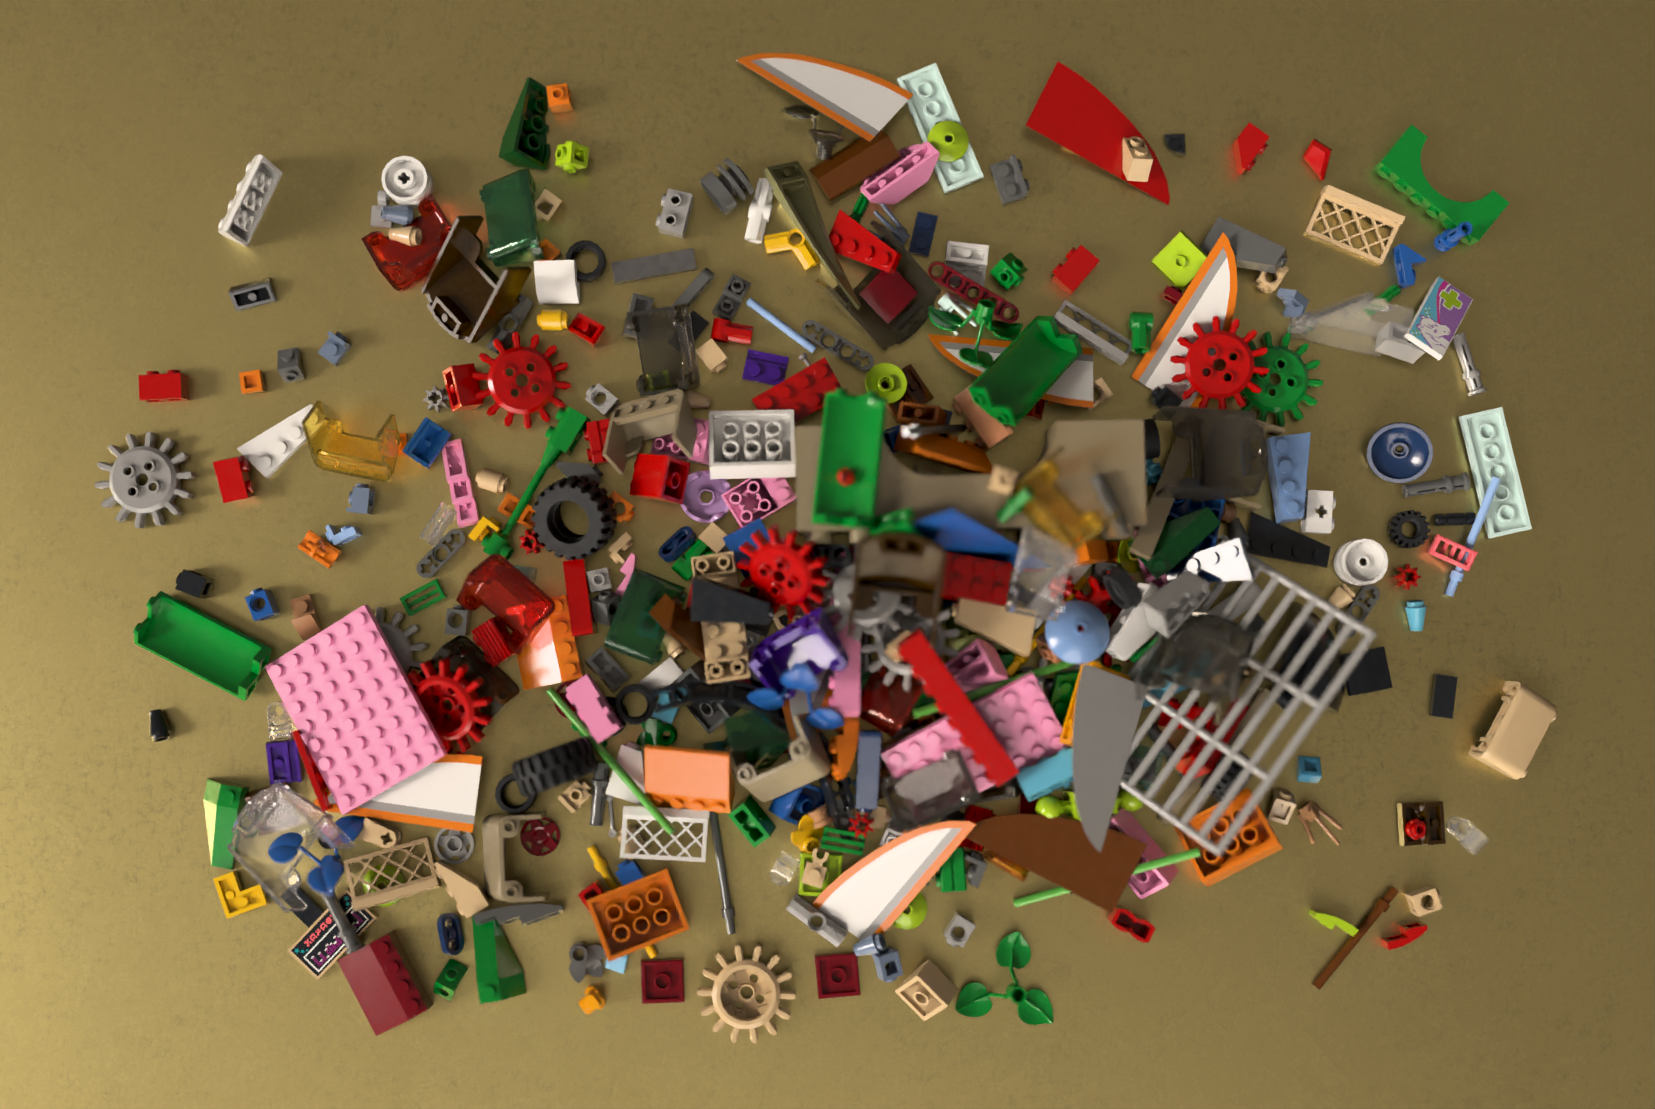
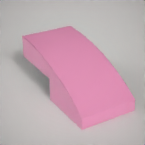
[615,553,637,598]

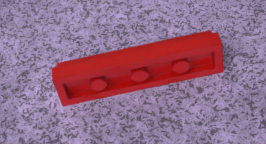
[292,730,333,812]

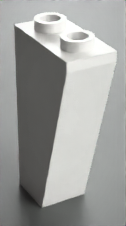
[1104,582,1160,661]

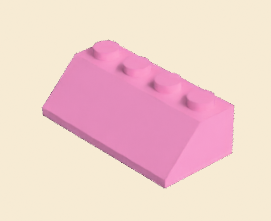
[1108,807,1179,900]

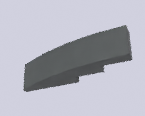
[473,904,564,927]

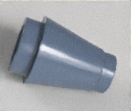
[381,205,413,226]
[853,933,886,956]

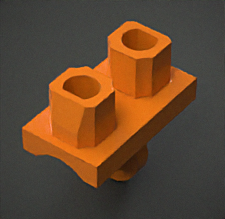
[297,530,342,569]

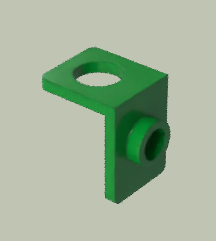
[433,959,468,1001]

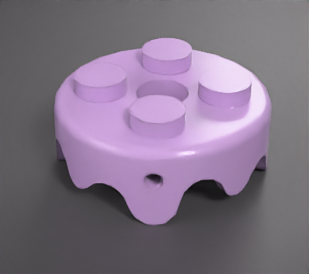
[681,470,731,523]

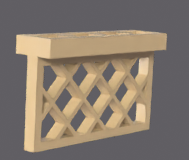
[1304,185,1405,264]
[343,837,441,911]

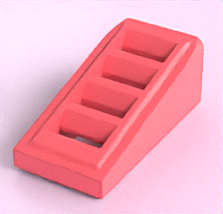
[1427,534,1478,571]

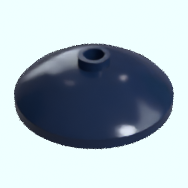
[1367,422,1433,483]

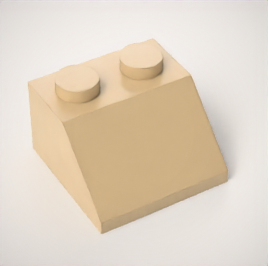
[895,959,959,1021]

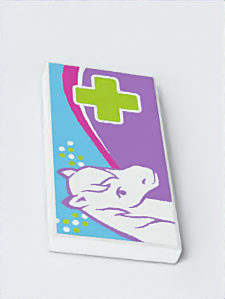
[1404,276,1473,360]

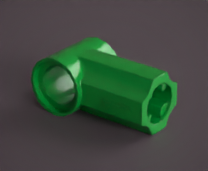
[1129,311,1153,354]
[671,538,712,582]

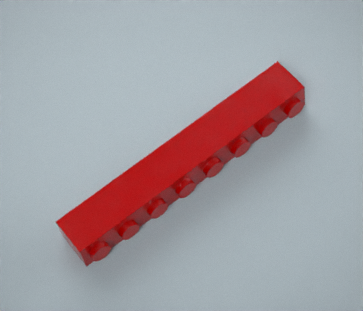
[897,628,1019,787]

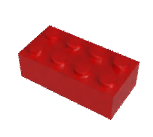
[752,357,843,423]
[941,552,1012,607]

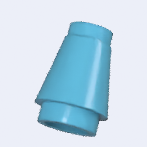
[1405,600,1427,631]

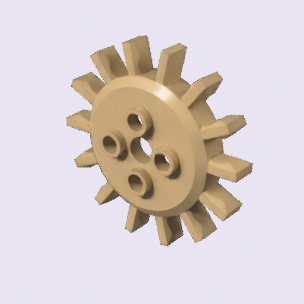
[697,943,796,1044]

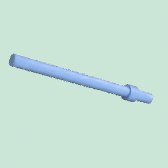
[1445,477,1501,597]

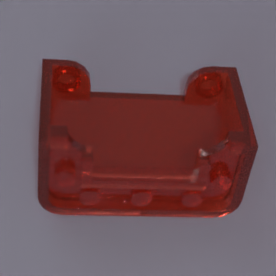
[362,194,453,291]
[456,554,555,656]
[859,665,924,737]

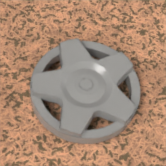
[434,828,475,864]

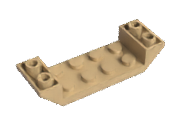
[691,551,750,684]

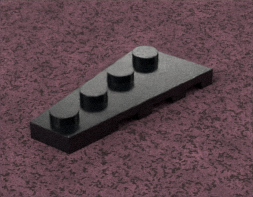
[1245,512,1331,568]

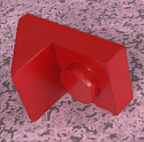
[567,312,606,347]

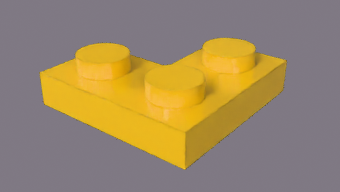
[213,870,269,919]

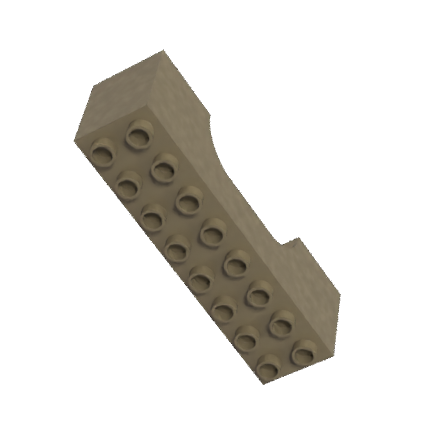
[795,419,1147,546]

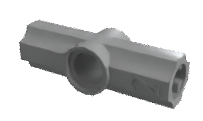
[786,894,848,947]

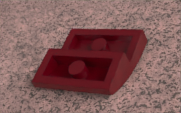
[859,270,918,324]

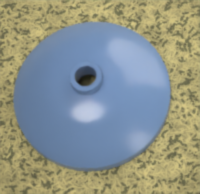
[1045,600,1110,664]

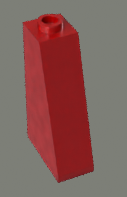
[563,558,599,637]

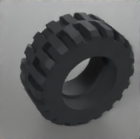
[531,475,617,560]
[512,736,599,797]

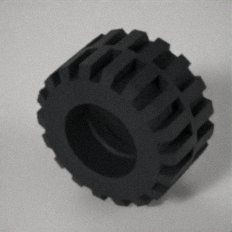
[1201,746,1253,802]

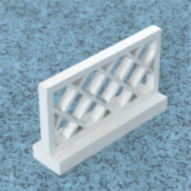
[620,806,709,862]

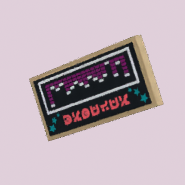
[288,888,378,980]

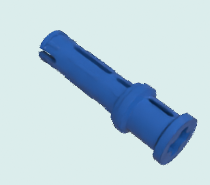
[1434,221,1473,252]

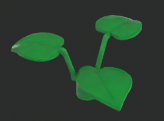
[929,299,1023,369]
[955,931,1053,1025]

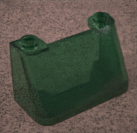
[479,168,545,267]
[603,568,688,665]

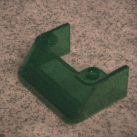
[703,710,791,773]

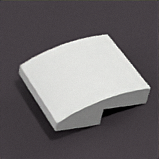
[942,241,989,290]
[534,260,580,305]

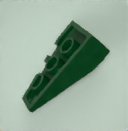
[498,77,550,170]
[1127,506,1221,580]

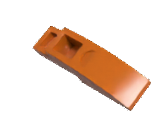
[829,716,859,781]

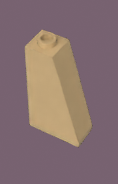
[951,598,1036,657]

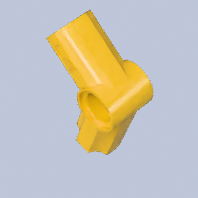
[764,229,821,271]

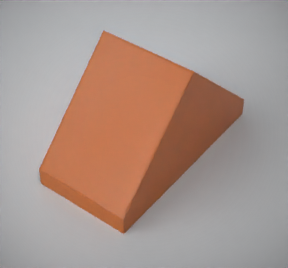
[1063,539,1109,569]

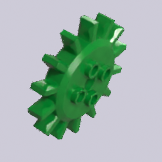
[1224,331,1323,427]

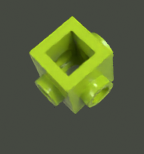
[555,141,589,173]

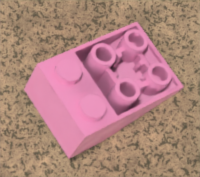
[650,418,710,466]
[721,478,796,528]

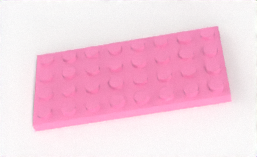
[880,672,1070,824]

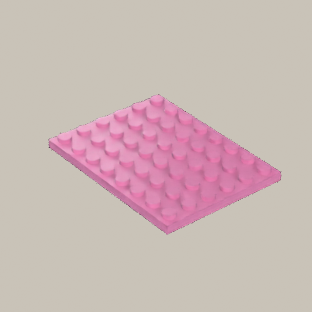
[265,604,448,815]

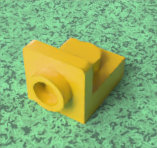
[468,516,503,542]

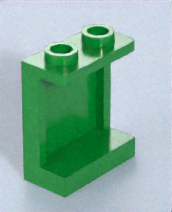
[869,507,936,543]

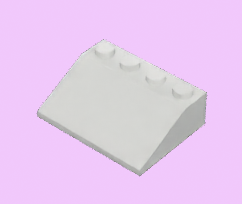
[218,154,283,247]
[709,409,796,479]

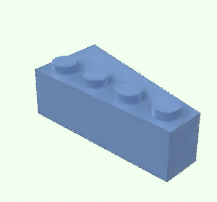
[1263,432,1311,524]

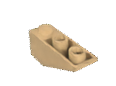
[434,860,492,918]

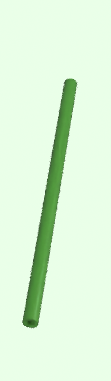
[913,660,1076,718]
[546,687,676,835]
[1014,848,1201,908]

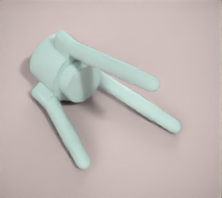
[938,292,977,336]

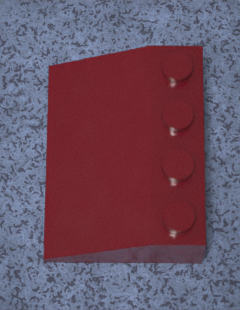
[337,930,433,1036]

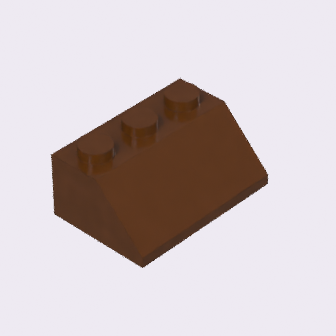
[649,594,706,662]

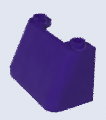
[748,607,849,700]

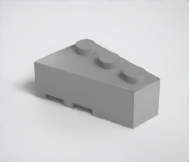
[1142,570,1210,638]

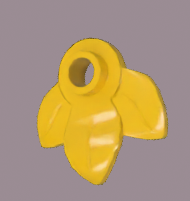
[791,814,826,854]

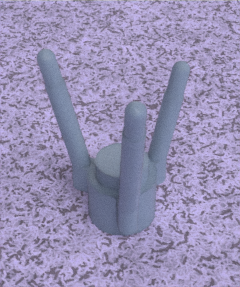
[869,203,910,248]

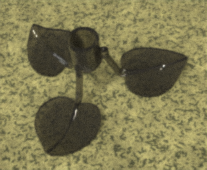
[781,105,844,160]

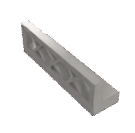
[1054,300,1132,365]

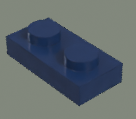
[908,211,938,258]

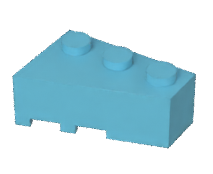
[1016,747,1073,802]

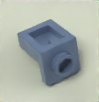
[1277,288,1309,319]
[318,331,351,366]

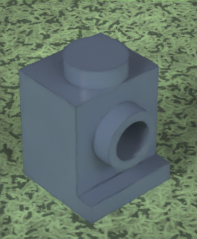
[346,483,375,515]
[871,946,903,982]

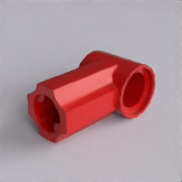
[710,318,754,345]

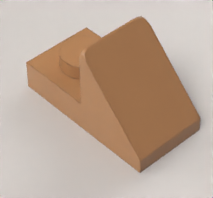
[289,594,323,640]

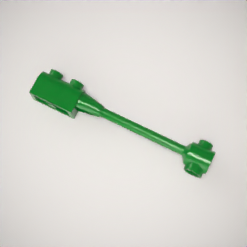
[481,406,591,561]

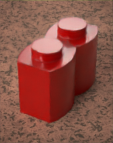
[1107,905,1156,943]

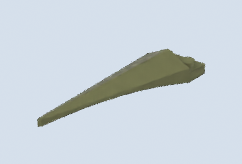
[763,161,861,310]

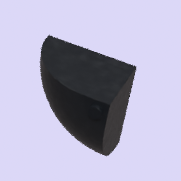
[1264,602,1345,714]

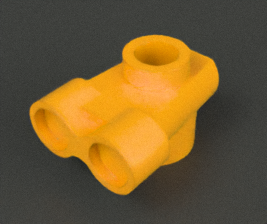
[578,985,606,1015]

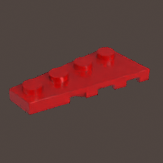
[829,210,901,275]

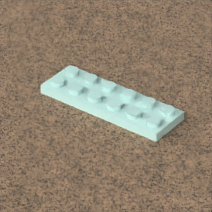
[897,63,984,194]
[1459,407,1532,539]

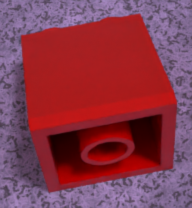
[629,453,691,504]

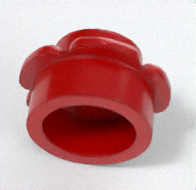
[1405,819,1426,840]

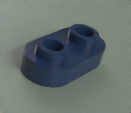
[659,526,696,562]
[437,913,464,955]

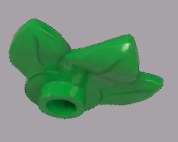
[636,718,677,747]

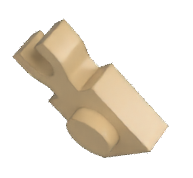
[801,847,829,888]

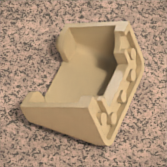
[1468,681,1558,779]

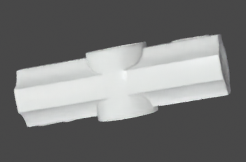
[745,178,774,244]

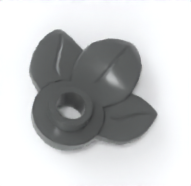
[569,942,606,983]

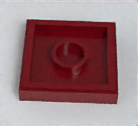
[815,952,861,999]
[641,958,685,1004]

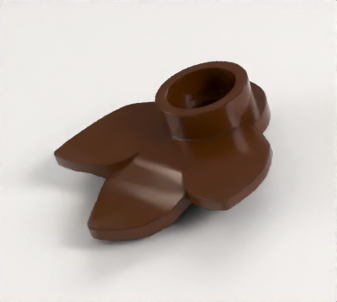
[900,712,940,730]

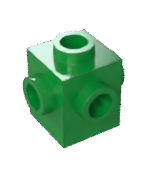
[990,252,1028,290]

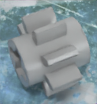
[423,385,449,412]

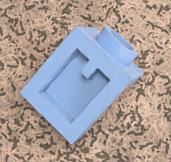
[325,524,362,546]

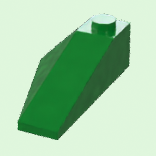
[203,778,250,870]
[472,915,527,1004]

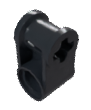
[811,543,854,570]

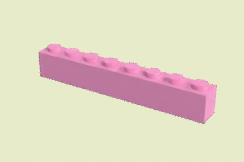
[828,546,861,717]

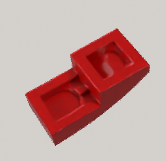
[1380,922,1428,950]

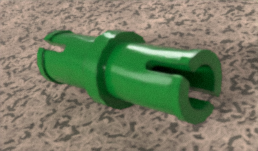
[996,486,1035,523]

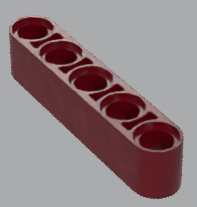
[928,261,1019,323]

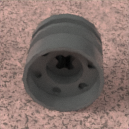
[699,158,754,215]

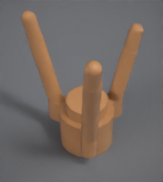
[1298,800,1342,845]

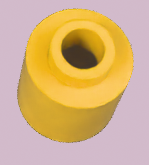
[537,309,569,331]

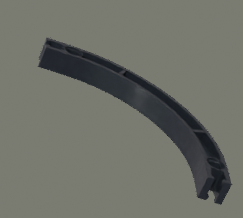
[649,679,855,816]

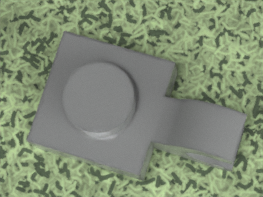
[370,190,393,229]

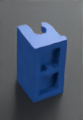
[402,417,452,469]

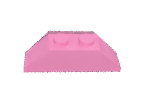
[860,141,940,205]

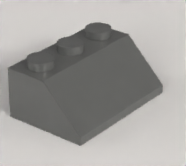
[671,659,741,734]

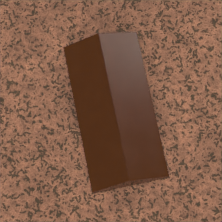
[809,129,901,201]

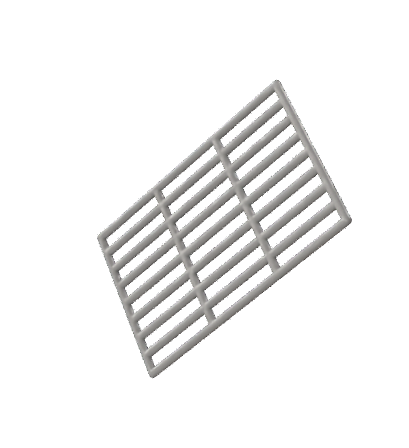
[1120,539,1376,855]

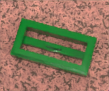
[399,579,447,617]
[821,826,866,856]

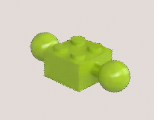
[1036,785,1144,821]

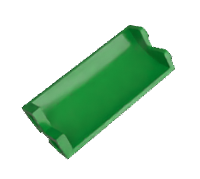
[968,316,1083,426]
[811,389,887,529]
[133,591,272,701]

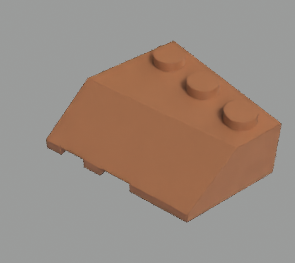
[952,385,1013,453]

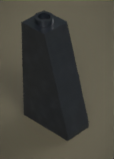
[691,575,774,625]

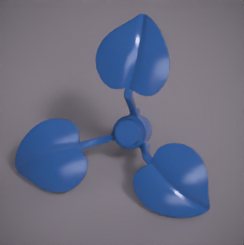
[747,662,845,729]
[267,815,365,896]

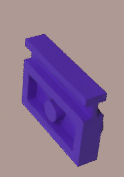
[742,349,789,386]
[265,740,303,785]

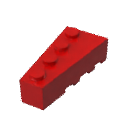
[1175,691,1249,779]

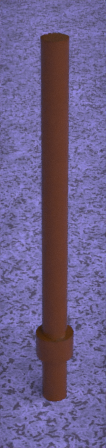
[1313,886,1399,990]

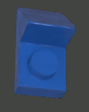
[1392,244,1427,289]

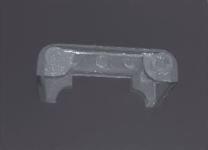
[1006,524,1078,621]

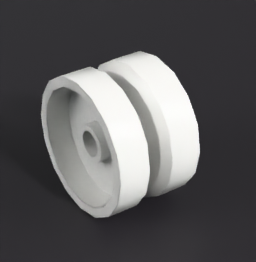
[381,156,434,208]
[1333,538,1388,586]

